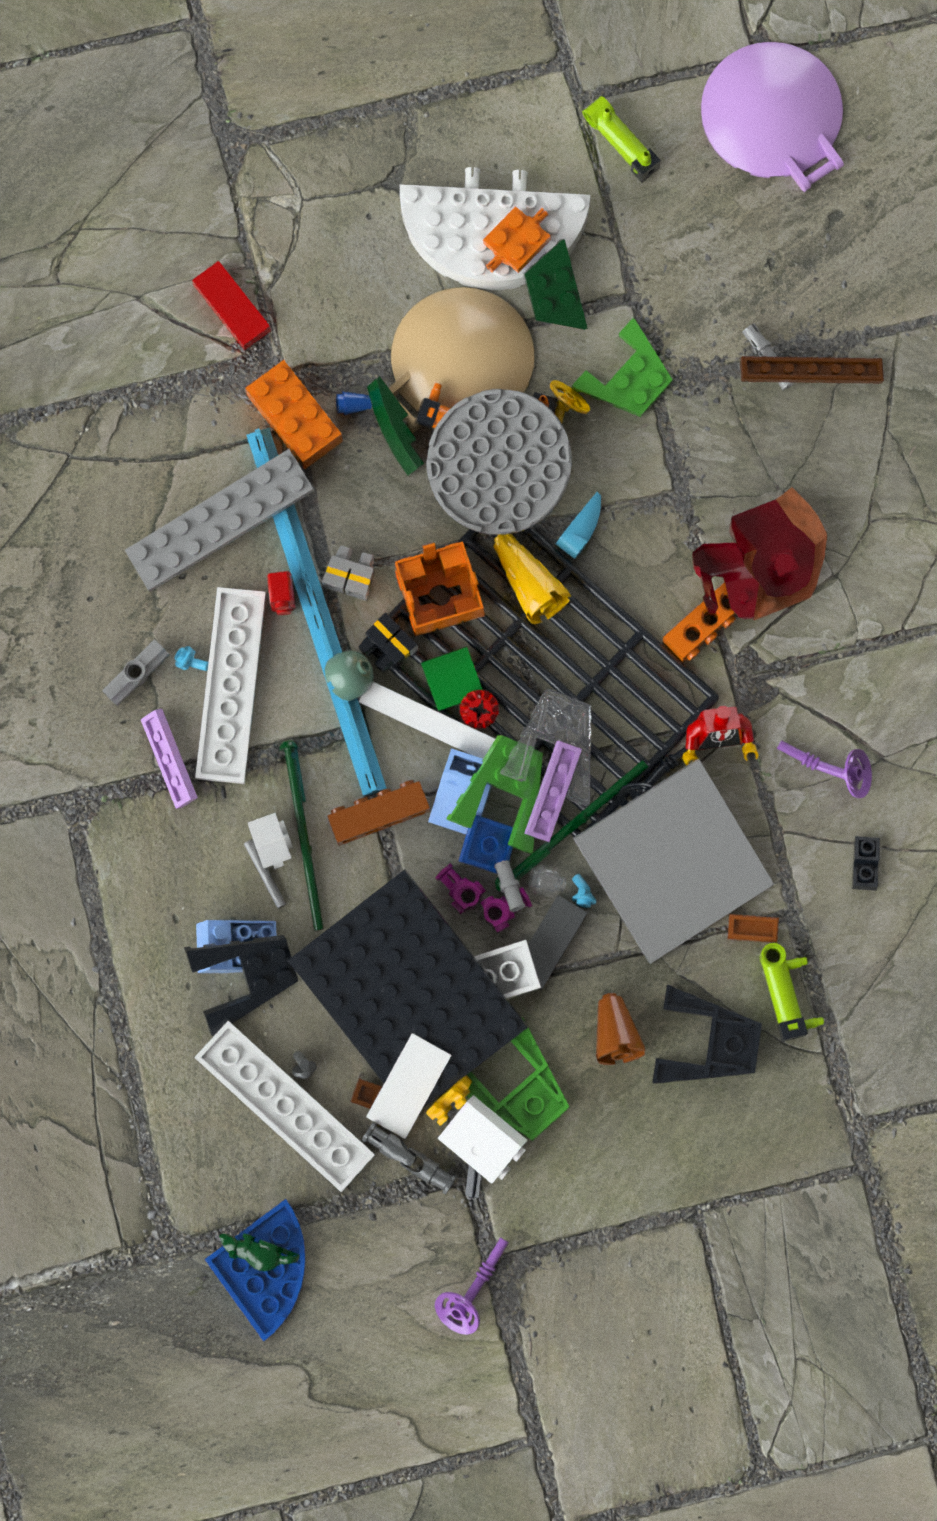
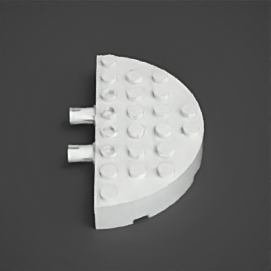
[400,167,590,290]

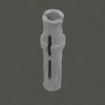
[742,323,794,391]

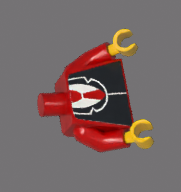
[682,706,758,766]

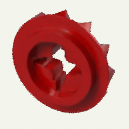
[460,690,499,729]

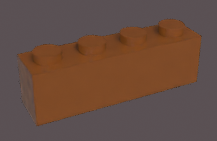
[327,780,430,846]

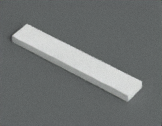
[359,682,495,759]

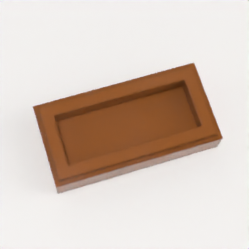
[727,914,779,943]

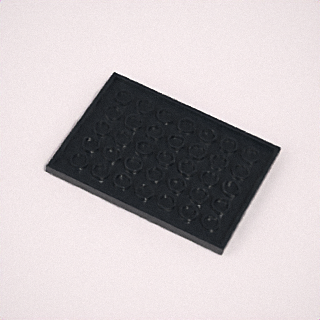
[287,869,528,1109]

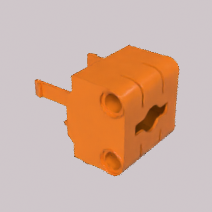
[395,542,485,637]

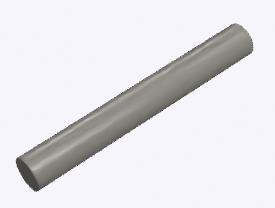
[244,839,286,909]

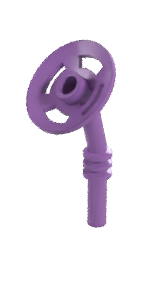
[777,740,872,798]
[435,1237,509,1335]

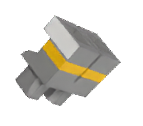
[322,546,375,601]

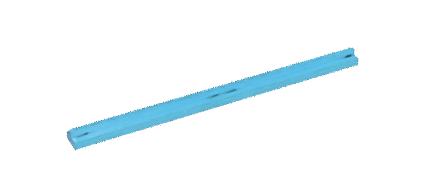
[246,428,387,797]

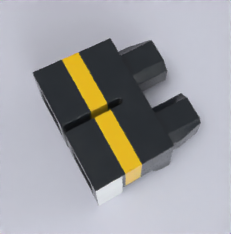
[359,612,418,674]

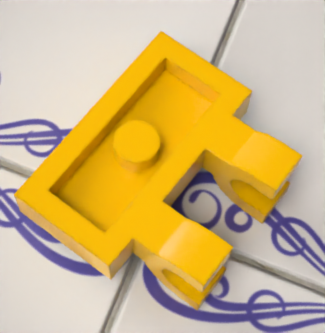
[426,1075,472,1126]

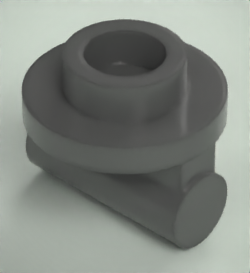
[292,1051,317,1079]

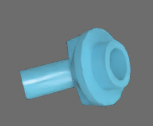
[174,646,209,671]
[572,874,597,908]

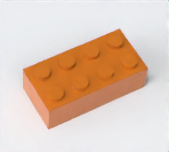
[245,360,343,470]

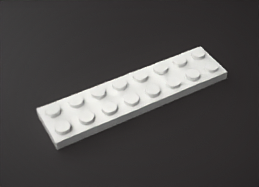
[195,587,266,784]
[194,1021,375,1192]

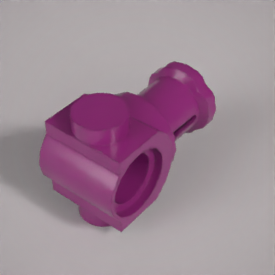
[435,863,486,915]
[480,887,533,933]

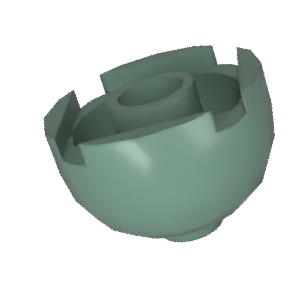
[325,650,374,701]

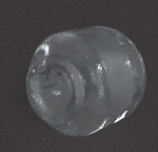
[528,864,566,898]

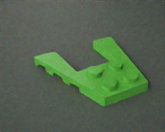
[446,735,543,854]
[451,1017,570,1141]

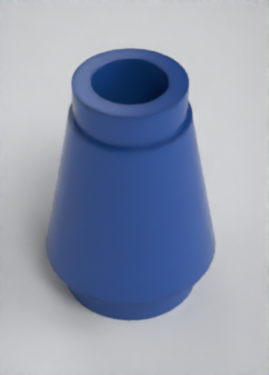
[336,391,372,415]

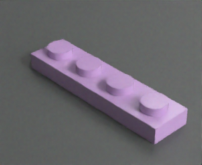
[141,709,197,809]
[524,741,582,842]

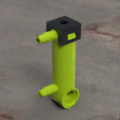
[582,96,661,183]
[759,943,824,1042]

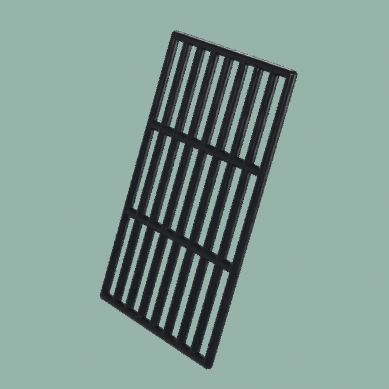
[372,527,719,837]

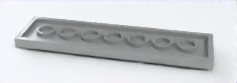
[125,449,315,592]

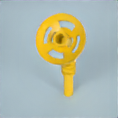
[550,380,590,424]

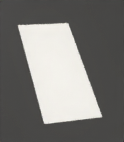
[366,1033,451,1139]

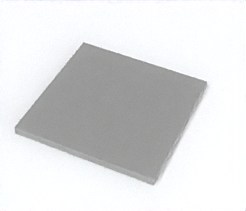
[573,759,774,964]

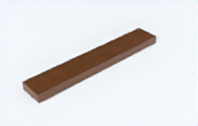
[740,356,884,384]

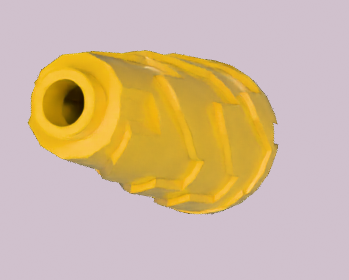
[493,534,571,624]

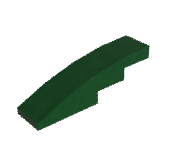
[367,376,424,476]

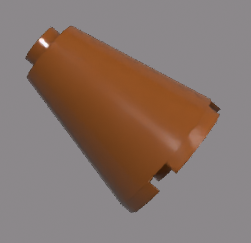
[596,993,646,1065]

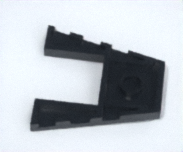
[184,935,298,1036]
[652,985,762,1084]

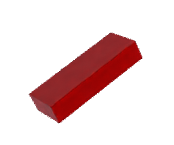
[192,261,271,351]

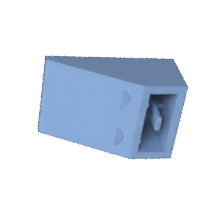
[428,748,492,835]
[196,920,277,973]

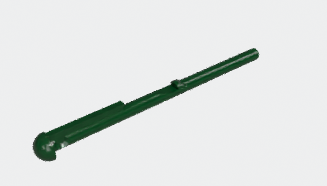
[279,740,324,931]
[495,760,649,893]

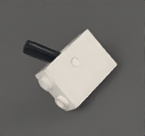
[438,1095,528,1198]

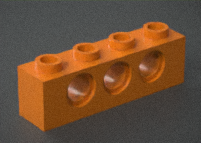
[662,582,736,662]

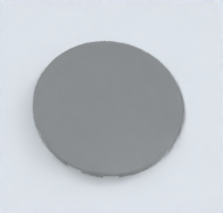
[426,389,572,535]

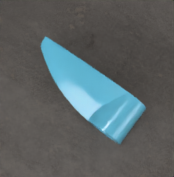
[556,492,601,559]

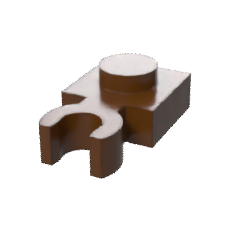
[350,1078,382,1109]

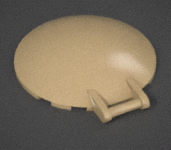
[389,287,534,433]

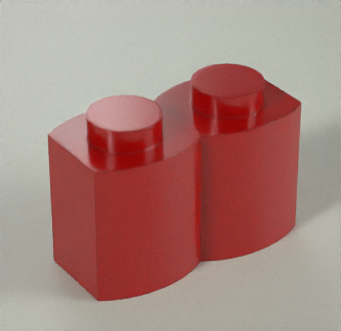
[267,571,296,615]

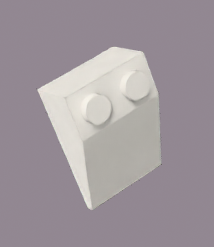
[474,940,541,1000]

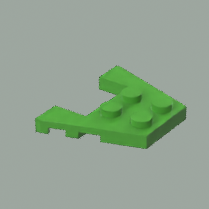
[572,318,673,417]

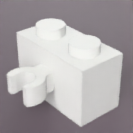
[248,813,293,869]

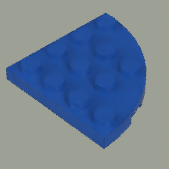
[204,1199,306,1341]

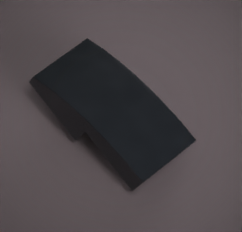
[852,836,880,891]

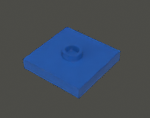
[458,815,513,874]

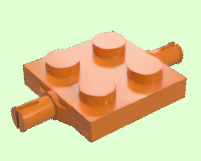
[483,206,551,273]

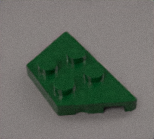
[523,239,588,330]

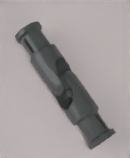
[362,1122,457,1195]

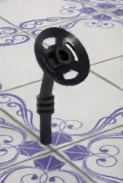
[618,747,696,807]

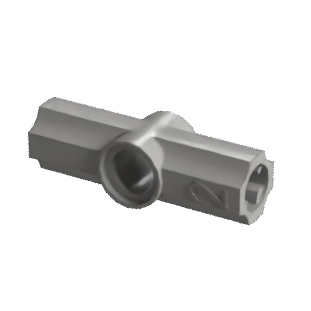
[102,640,169,706]

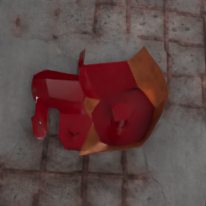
[692,487,827,621]

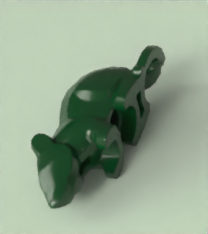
[219,1233,300,1272]

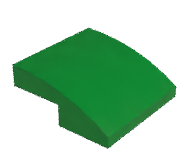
[421,646,482,711]

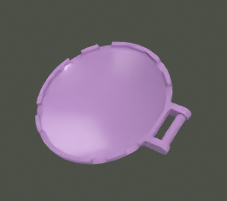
[701,42,844,192]

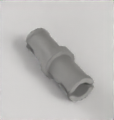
[494,860,525,912]

